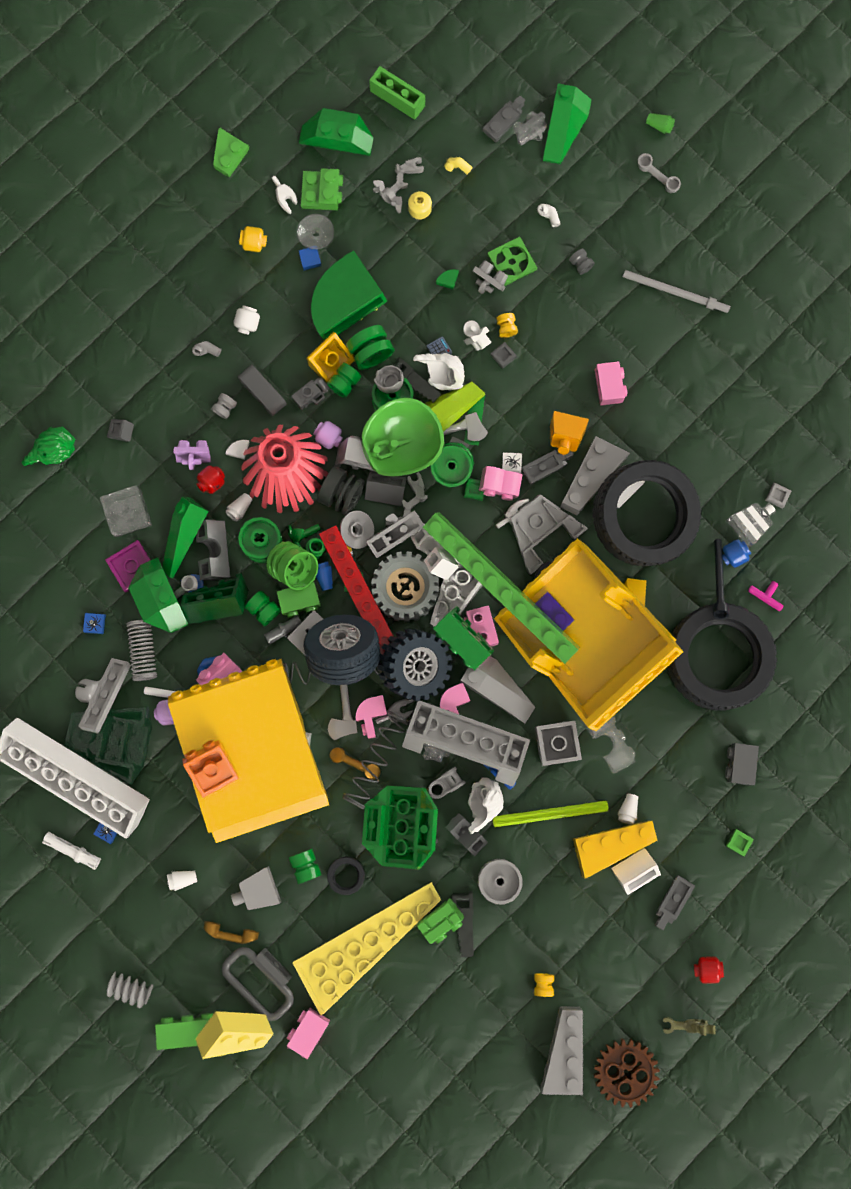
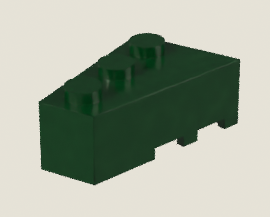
[180,573,249,624]

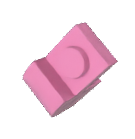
[440,683,470,714]
[356,695,387,739]

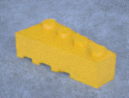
[573,821,657,879]

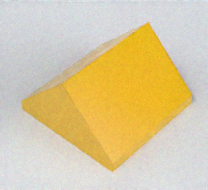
[307,332,354,383]

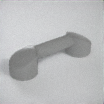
[638,153,681,193]
[174,575,198,599]

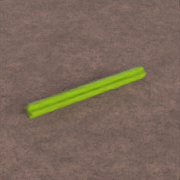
[492,801,608,827]

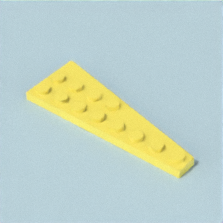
[292,882,441,1015]

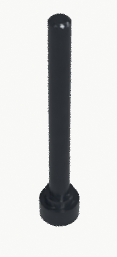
[713,538,729,619]

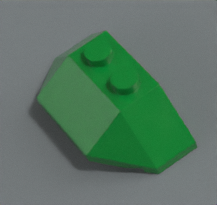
[299,108,374,156]
[128,557,189,633]

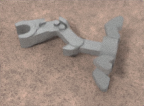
[373,157,424,213]
[386,472,428,526]

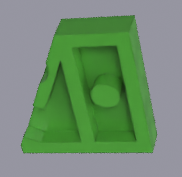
[213,128,250,177]

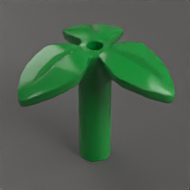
[288,524,321,549]

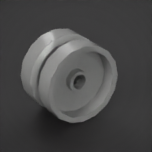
[478,859,522,904]

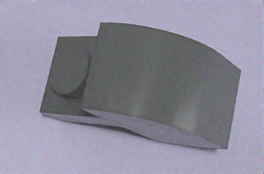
[445,813,488,857]

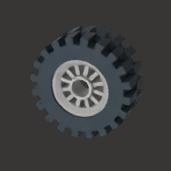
[378,629,452,701]

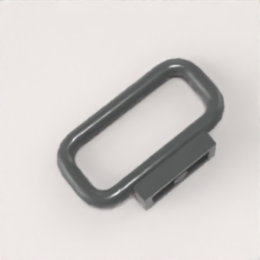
[222,947,294,1021]

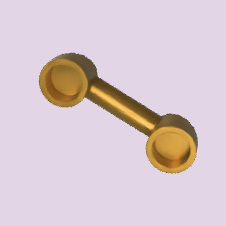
[330,747,381,780]
[204,921,259,944]

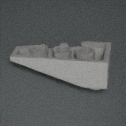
[460,656,535,723]

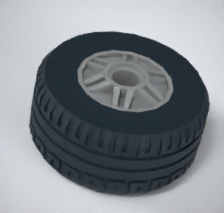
[303,615,380,685]

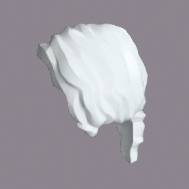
[413,353,465,390]
[468,777,504,834]

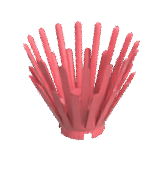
[241,425,328,513]

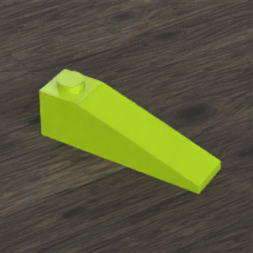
[424,382,485,432]

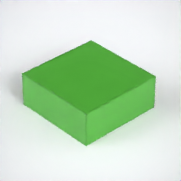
[726,829,754,856]

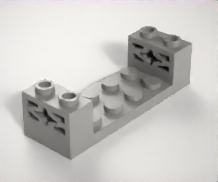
[402,701,530,787]

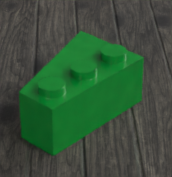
[433,606,494,670]

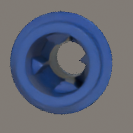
[316,562,333,591]

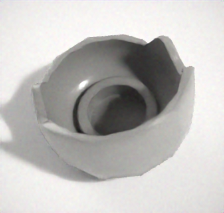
[374,365,404,394]

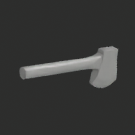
[443,412,488,441]
[328,685,357,741]

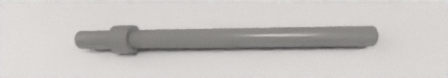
[623,270,730,313]

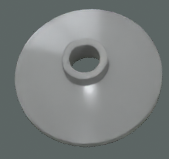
[340,511,374,549]

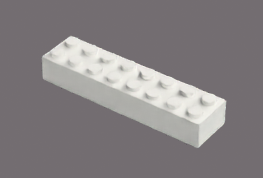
[0,718,150,839]

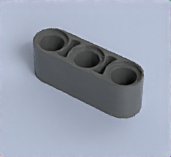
[237,364,287,416]

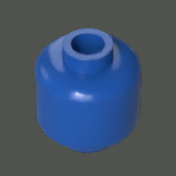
[722,539,751,568]

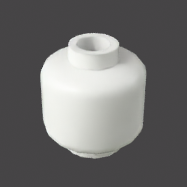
[234,306,260,335]

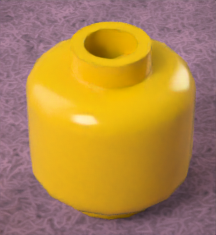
[239,226,267,252]

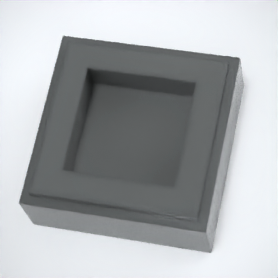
[490,342,517,369]

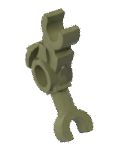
[663,1017,715,1035]

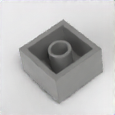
[535,721,582,766]

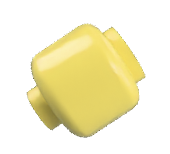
[408,191,432,219]

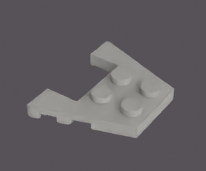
[509,495,588,575]

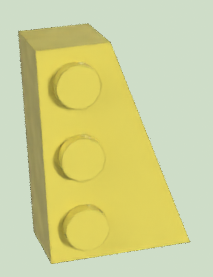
[195,1011,273,1059]

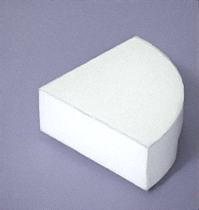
[226,440,250,460]

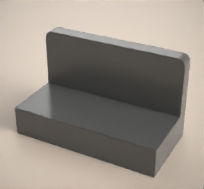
[365,471,407,506]

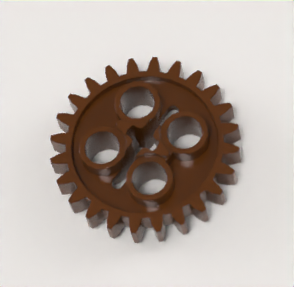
[593,1038,660,1108]

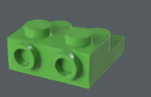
[301,168,343,210]

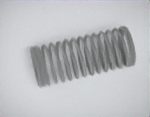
[126,620,157,681]

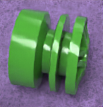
[267,541,319,590]

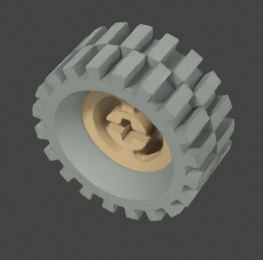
[371,552,439,622]

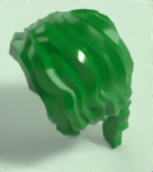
[21,426,75,466]

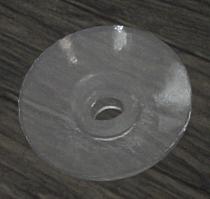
[297,214,334,249]

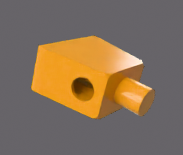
[550,411,589,455]

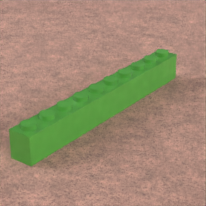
[423,512,580,664]

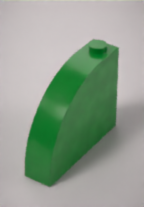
[311,250,387,341]

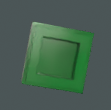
[464,478,484,501]

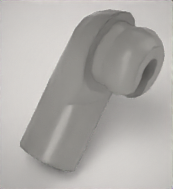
[192,341,221,357]

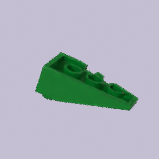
[162,497,209,578]

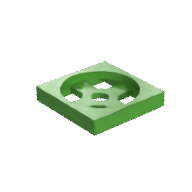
[487,237,537,286]

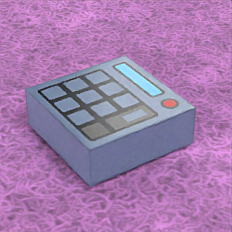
[427,336,452,355]

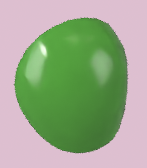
[362,398,444,476]

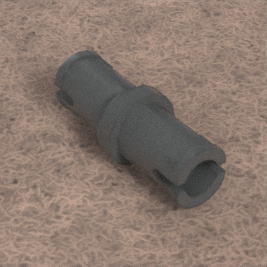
[264,616,302,645]

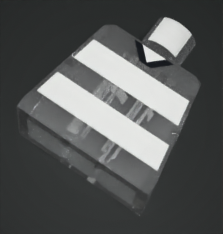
[726,503,776,548]

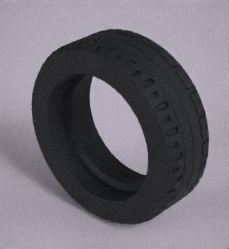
[592,460,701,566]
[667,603,777,711]

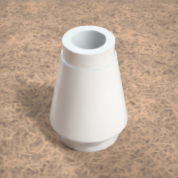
[225,493,253,521]
[617,794,638,824]
[167,871,197,891]

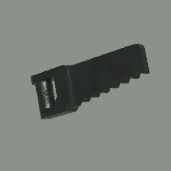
[394,357,440,403]
[452,891,474,957]

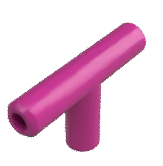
[748,581,784,611]

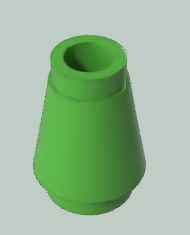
[646,113,675,134]

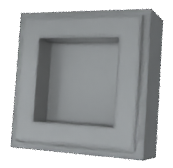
[765,483,791,509]

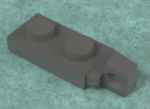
[482,96,525,142]
[521,450,574,485]
[654,875,695,930]

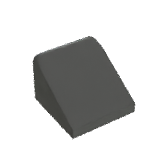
[107,419,134,441]

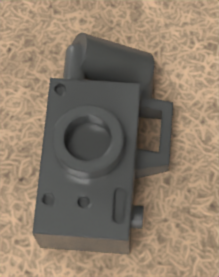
[291,377,329,410]

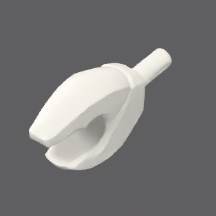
[272,176,297,214]
[496,499,529,529]

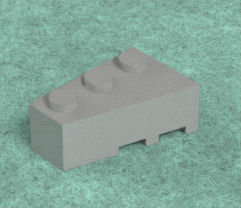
[335,436,376,472]

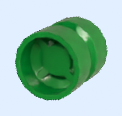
[327,362,362,398]
[245,590,281,627]
[289,849,322,884]

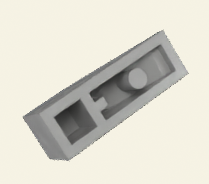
[366,510,424,558]

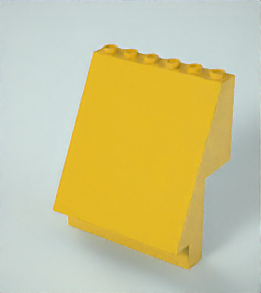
[494,539,684,731]
[168,659,329,843]

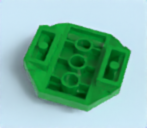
[362,786,438,869]

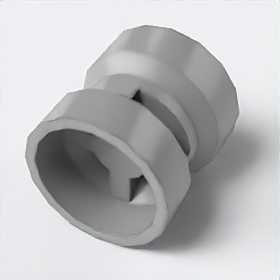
[211,393,237,419]

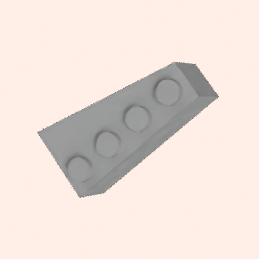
[560,437,630,516]
[540,1006,583,1095]

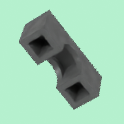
[196,520,230,581]

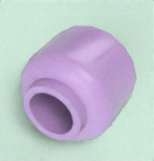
[314,421,343,449]
[154,700,174,726]

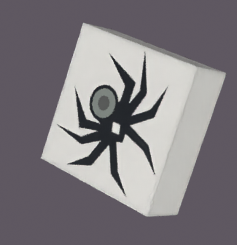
[502,453,522,473]

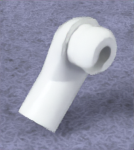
[537,204,560,227]

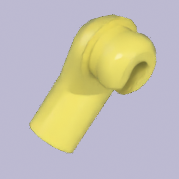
[444,157,473,174]

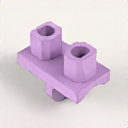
[174,440,211,470]

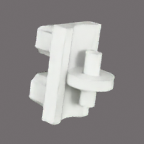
[463,321,491,351]

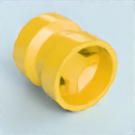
[496,313,518,338]
[534,973,554,997]

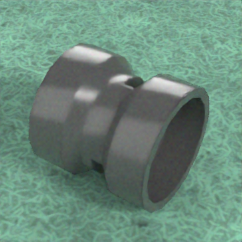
[569,248,595,275]

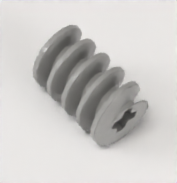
[107,971,153,1008]

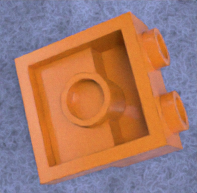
[183,740,239,798]

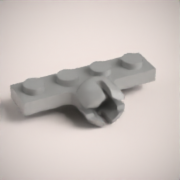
[75,658,131,733]

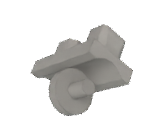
[473,260,508,294]

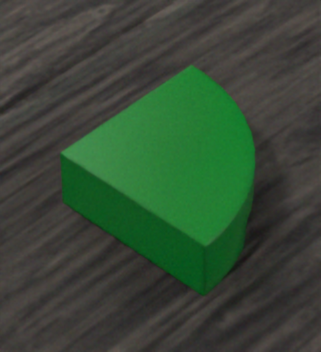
[436,270,459,289]

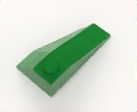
[543,83,592,164]

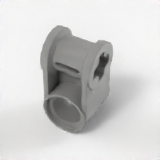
[428,767,466,799]

